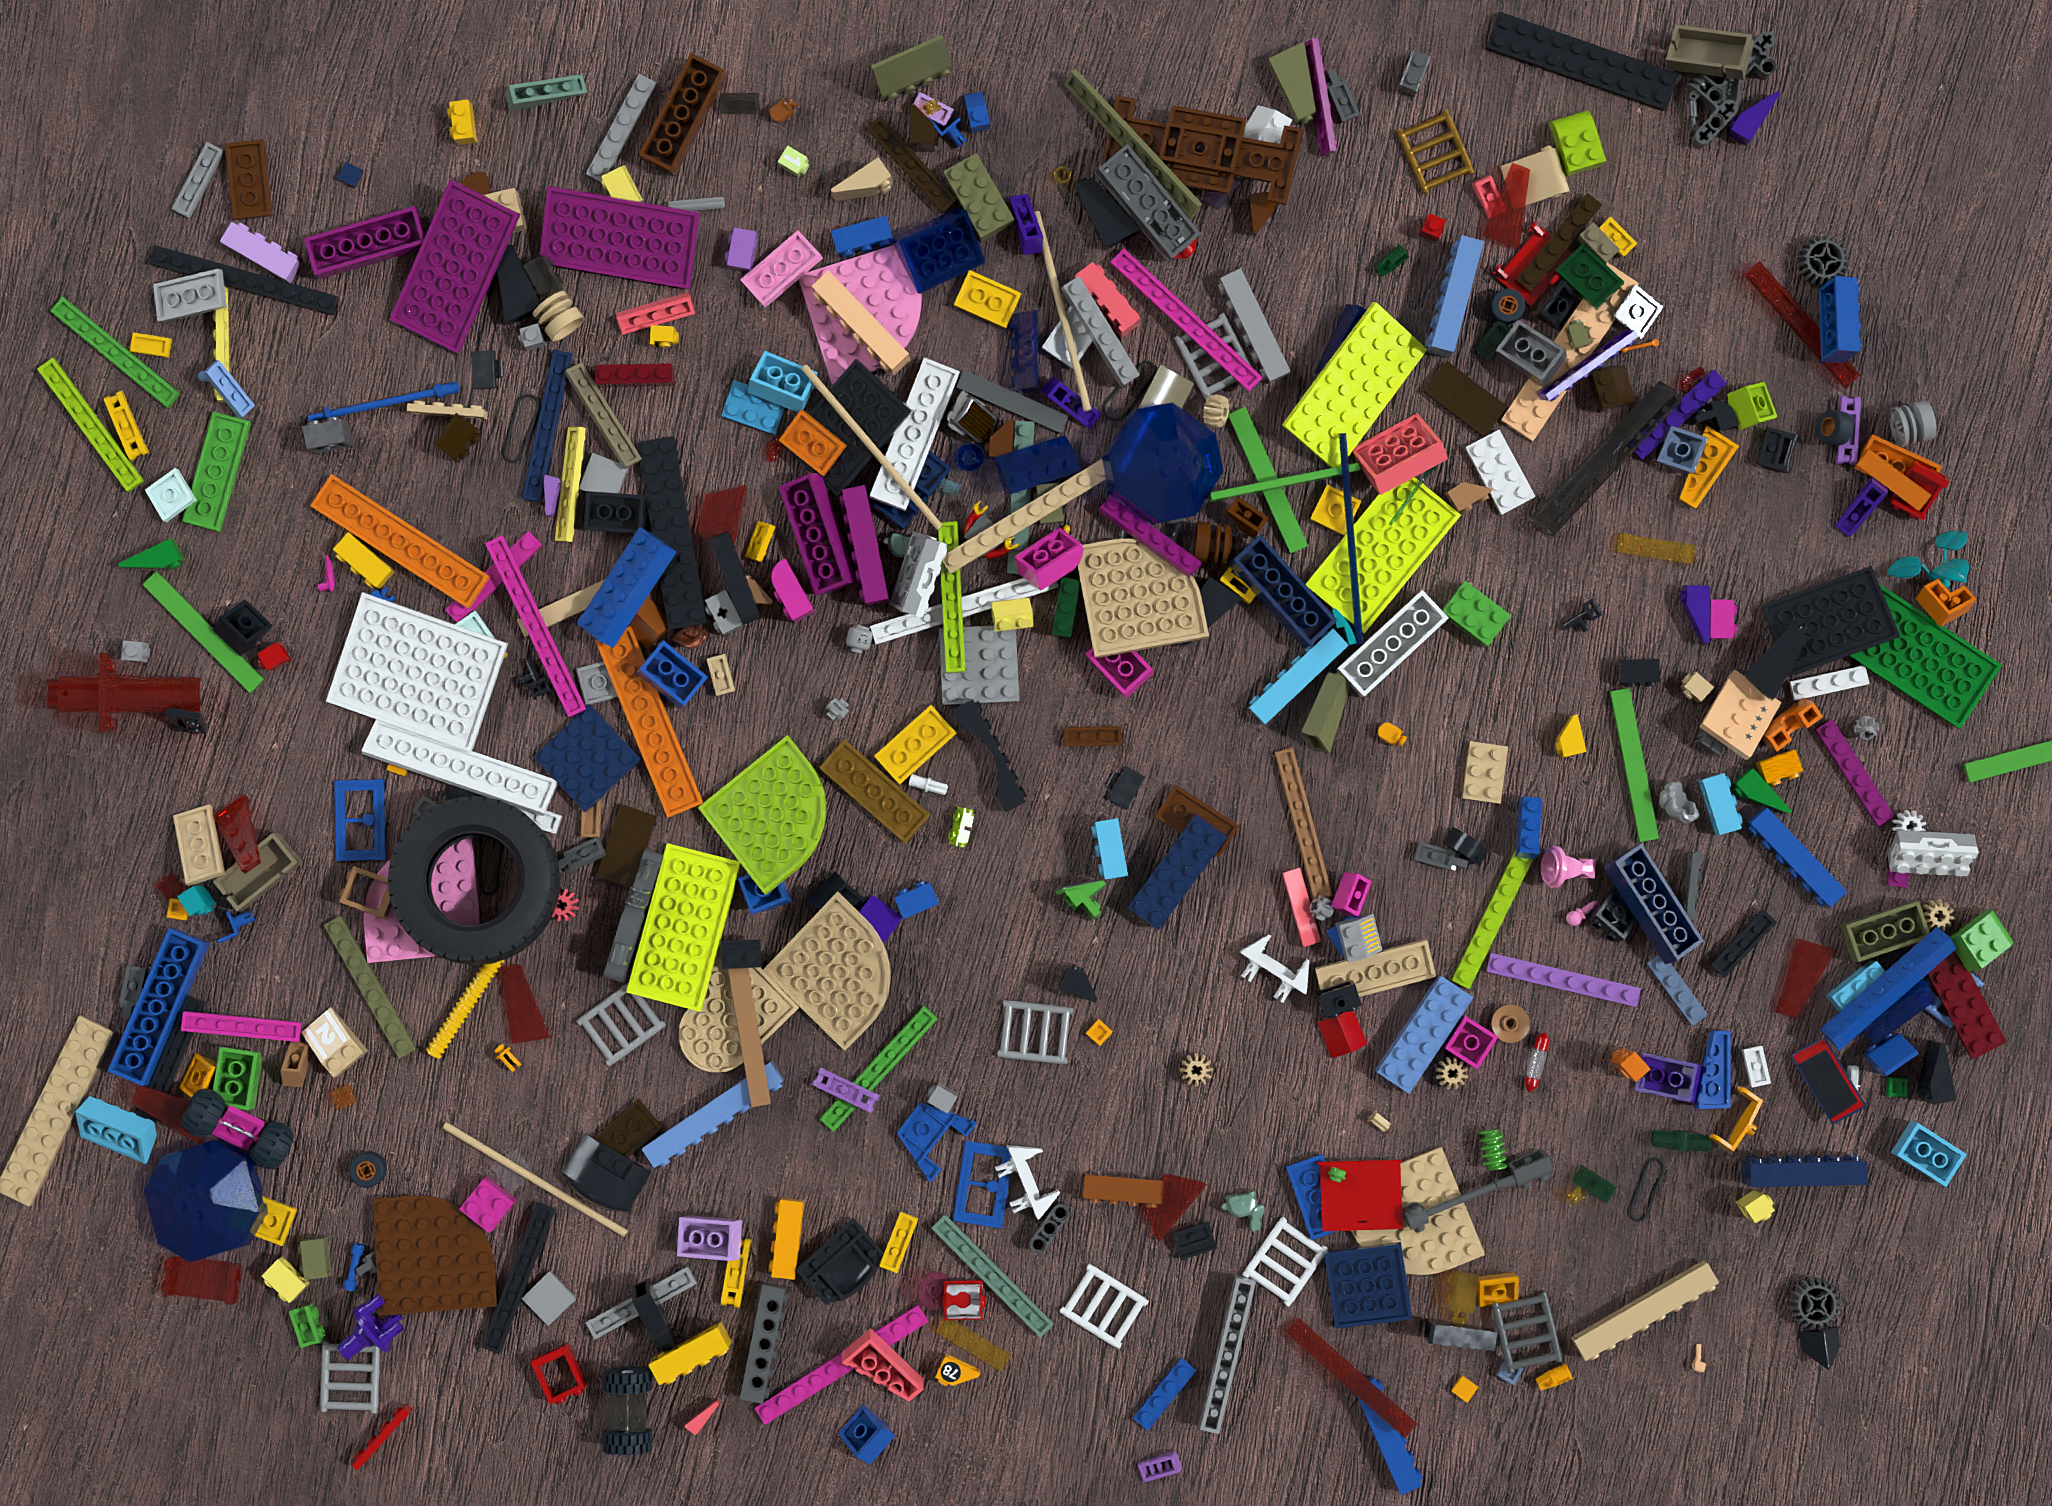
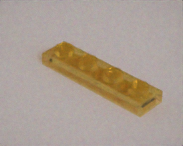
[1616,533,1696,565]
[935,1317,1011,1372]

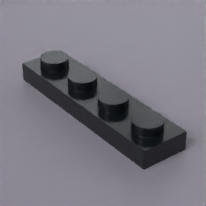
[1709,909,1777,978]

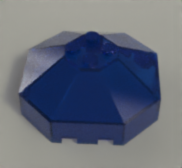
[1102,402,1223,525]
[144,1139,268,1262]

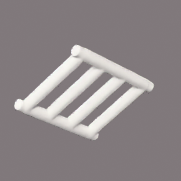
[1242,1217,1329,1307]
[1059,1264,1149,1349]

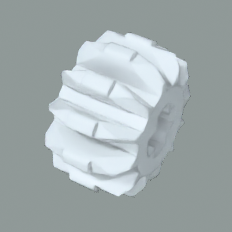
[1892,810,1926,832]

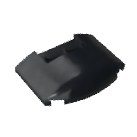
[562,1133,652,1212]
[795,1218,884,1305]

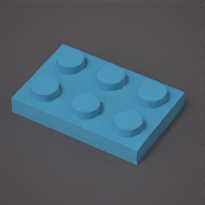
[721,380,785,436]

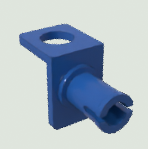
[929,117,967,148]
[217,910,255,944]

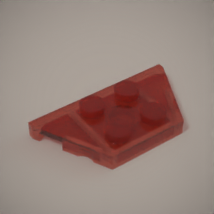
[698,485,747,547]
[1141,1173,1207,1242]

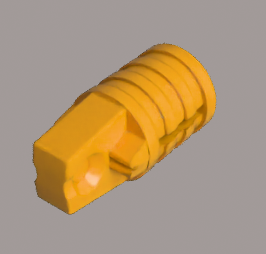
[1536,1363,1573,1391]

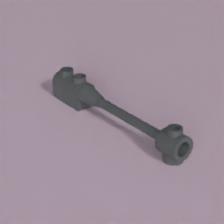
[1403,1148,1553,1232]

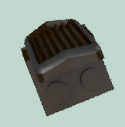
[941,390,996,445]

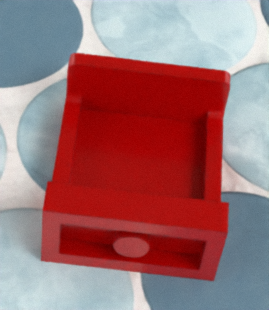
[1889,459,1950,521]

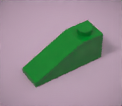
[118,539,185,570]
[1732,768,1792,814]

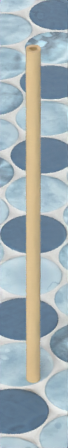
[1034,211,1091,412]
[801,364,943,530]
[442,1122,628,1237]

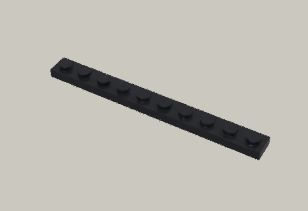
[149,245,339,316]

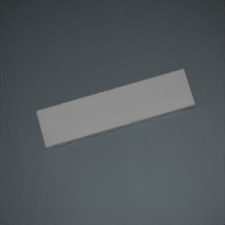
[171,142,225,219]

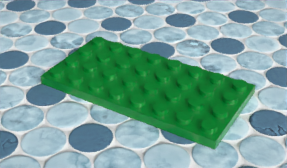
[1848,584,2002,729]

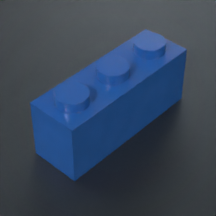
[831,216,893,258]
[1515,796,1542,859]

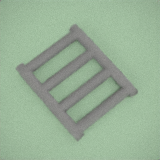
[1174,313,1253,400]
[576,983,666,1067]
[997,1000,1073,1064]
[320,1340,380,1414]

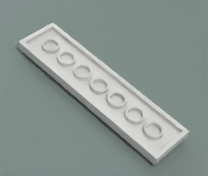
[869,358,960,511]

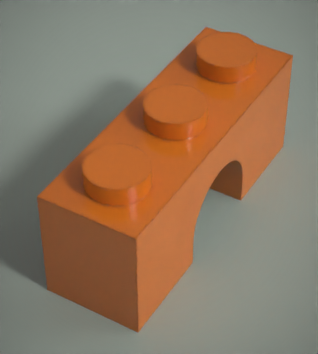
[1762,698,1823,751]
[1609,1048,1650,1082]

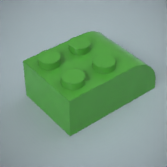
[1950,909,2014,972]
[213,1047,262,1110]

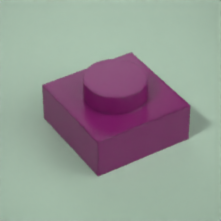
[1886,866,1909,888]

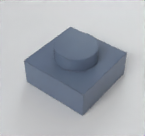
[1496,1361,1524,1385]

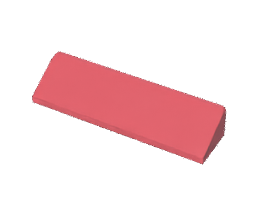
[616,292,695,335]
[1282,868,1321,947]

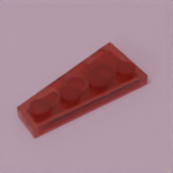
[1483,163,1530,249]
[501,964,551,1044]
[131,1084,203,1145]

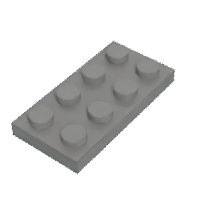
[153,269,227,323]

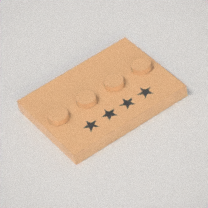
[1699,669,1781,760]

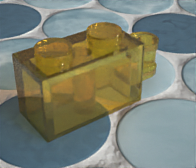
[1446,1269,1479,1325]

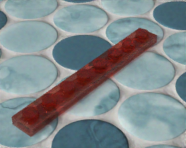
[1743,261,1860,388]
[1286,1318,1417,1439]

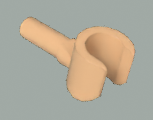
[1692,1344,1706,1373]

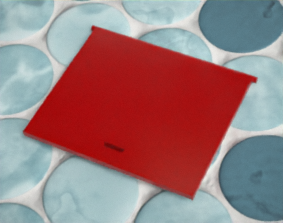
[1318,1160,1403,1231]

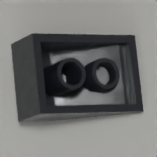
[1917,1040,1957,1105]

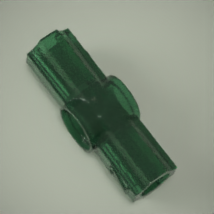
[1650,1129,1712,1152]

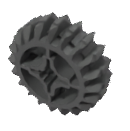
[1797,234,1850,287]
[1788,1277,1842,1330]

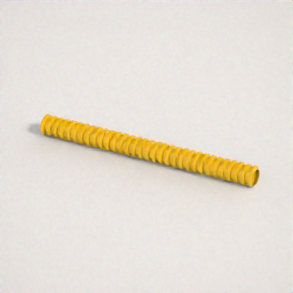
[426,960,505,1059]

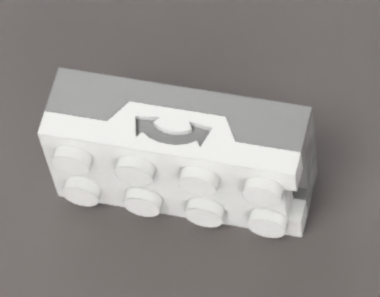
[889,531,947,618]
[1887,830,1978,876]

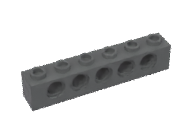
[740,1282,789,1404]

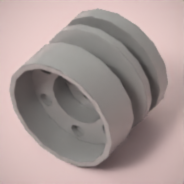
[1889,400,1937,447]

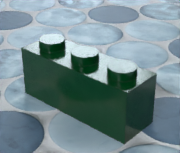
[1052,577,1080,639]

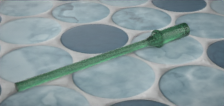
[1389,465,1437,526]

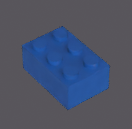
[636,640,708,710]

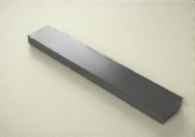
[956,370,1069,434]

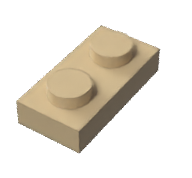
[707,654,735,696]

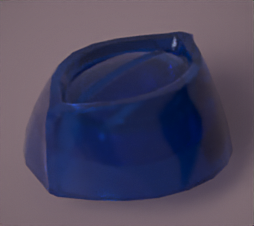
[956,443,984,472]

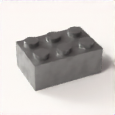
[1496,320,1567,388]

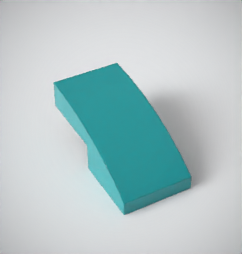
[1330,609,1356,646]

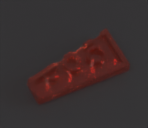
[214,794,261,874]
[1776,939,1836,1018]

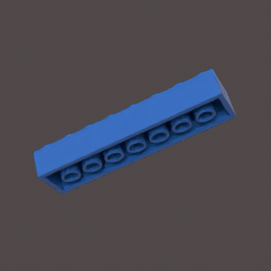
[108,928,211,1086]

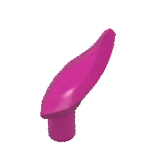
[318,555,335,592]

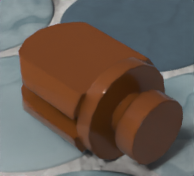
[769,97,798,123]

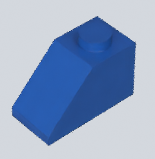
[964,91,990,133]

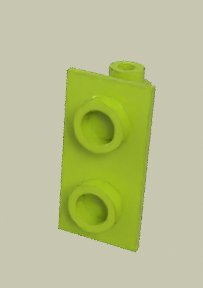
[948,807,974,847]

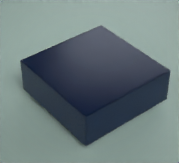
[337,161,364,188]

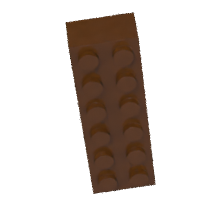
[638,53,727,177]

